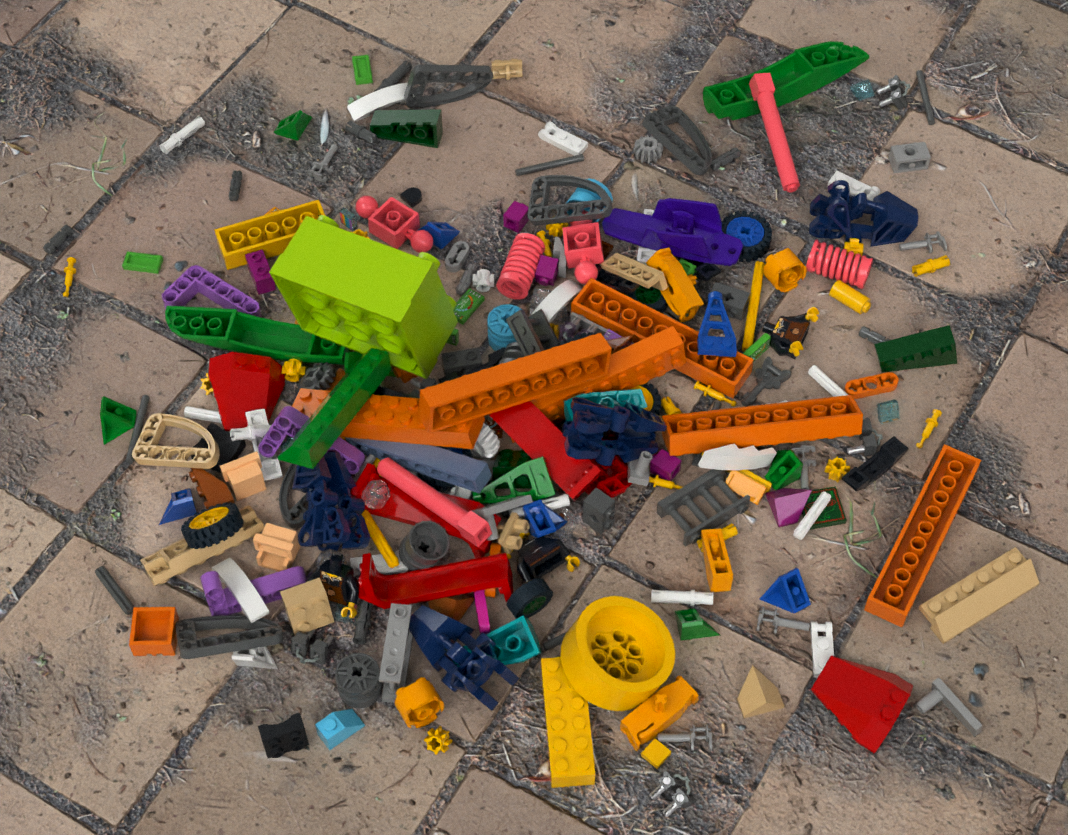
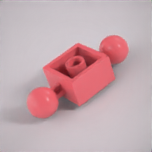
[355,196,434,253]
[563,210,604,285]

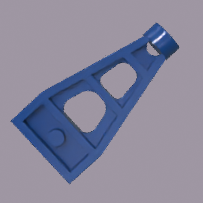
[697,291,737,357]

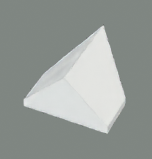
[232,646,278,669]

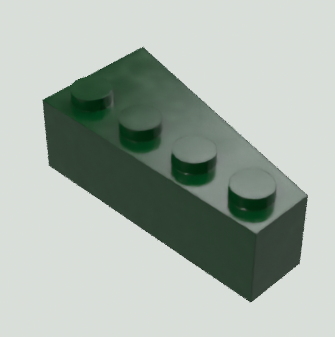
[370,109,443,148]
[875,325,957,372]

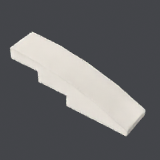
[698,444,777,470]

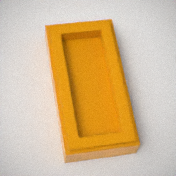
[725,470,768,505]

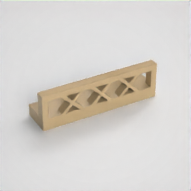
[601,253,668,291]

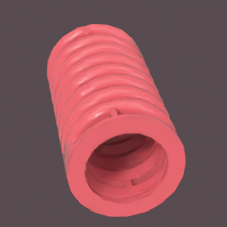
[496,233,545,300]
[806,240,873,289]

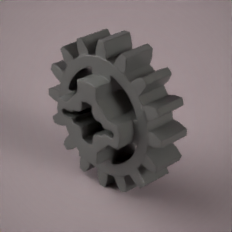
[296,362,336,391]

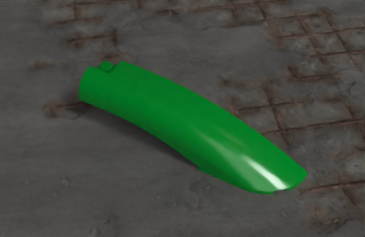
[703,41,870,121]
[165,306,350,365]

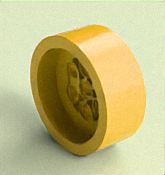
[560,596,675,711]

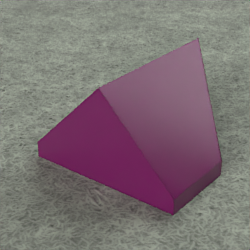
[765,488,812,528]

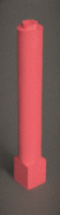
[749,73,800,193]
[377,457,492,547]

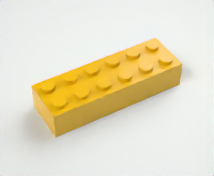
[214,200,325,270]
[541,657,595,788]

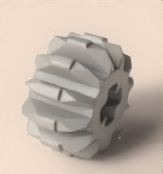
[633,134,663,164]

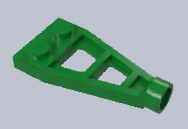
[472,456,556,504]

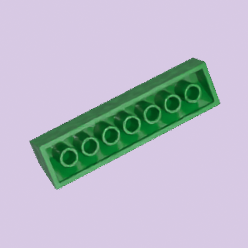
[278,348,392,469]

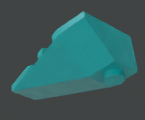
[564,389,648,421]
[453,615,541,667]

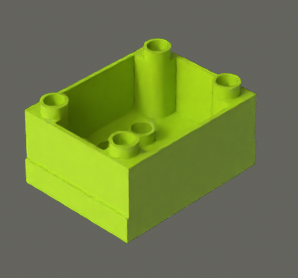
[269,215,458,379]

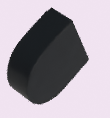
[400,187,422,208]

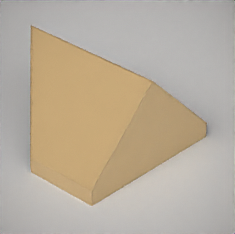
[737,665,785,718]

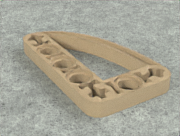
[132,413,220,469]

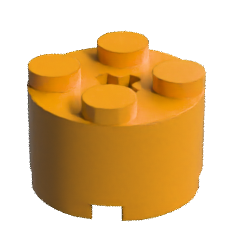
[763,248,807,292]
[395,677,444,728]

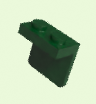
[492,449,532,489]

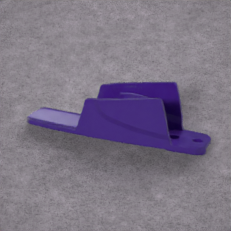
[602,198,743,266]

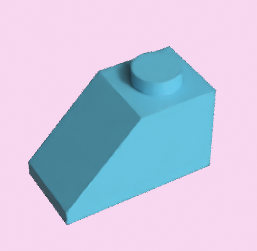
[315,709,365,750]

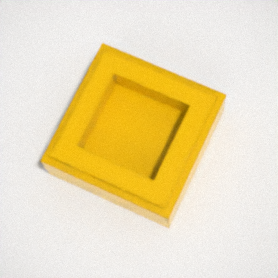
[641,738,672,769]

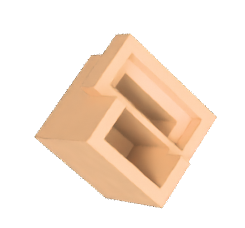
[220,451,266,501]
[253,523,300,572]

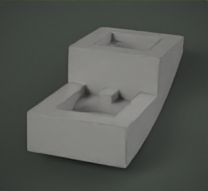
[553,237,566,278]

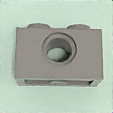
[888,142,931,173]

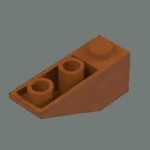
[188,468,235,510]

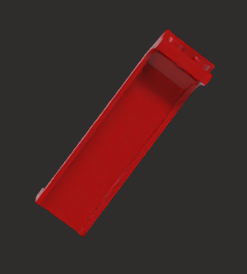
[488,401,603,502]
[351,463,502,558]
[358,553,514,609]

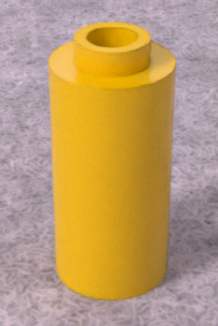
[829,280,871,314]

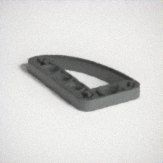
[404,65,494,107]
[642,105,712,176]
[528,175,613,226]
[279,463,353,529]
[175,615,283,659]

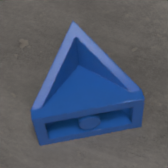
[417,221,460,250]
[159,488,197,525]
[522,499,567,538]
[759,568,811,614]

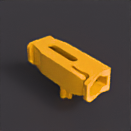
[646,248,704,322]
[620,676,699,751]

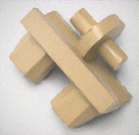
[491,59,523,80]
[497,512,530,554]

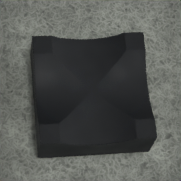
[191,422,246,474]
[258,712,309,758]

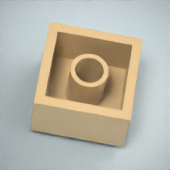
[280,578,334,635]

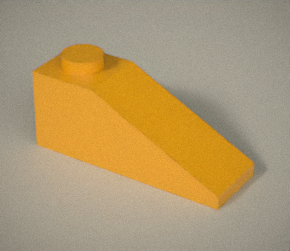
[701,528,733,592]

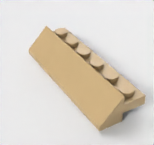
[140,505,265,586]
[919,547,1039,644]

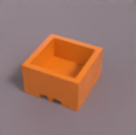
[129,607,179,656]

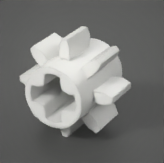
[472,269,494,292]

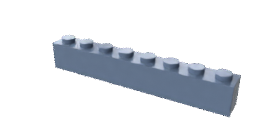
[345,437,492,493]

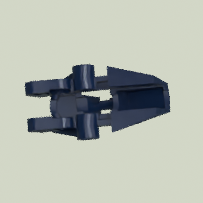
[809,180,919,247]
[562,397,667,466]
[292,452,370,552]
[409,605,520,711]

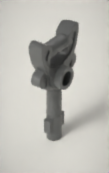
[741,356,792,407]

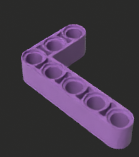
[162,265,262,318]
[258,406,365,474]
[200,566,307,616]

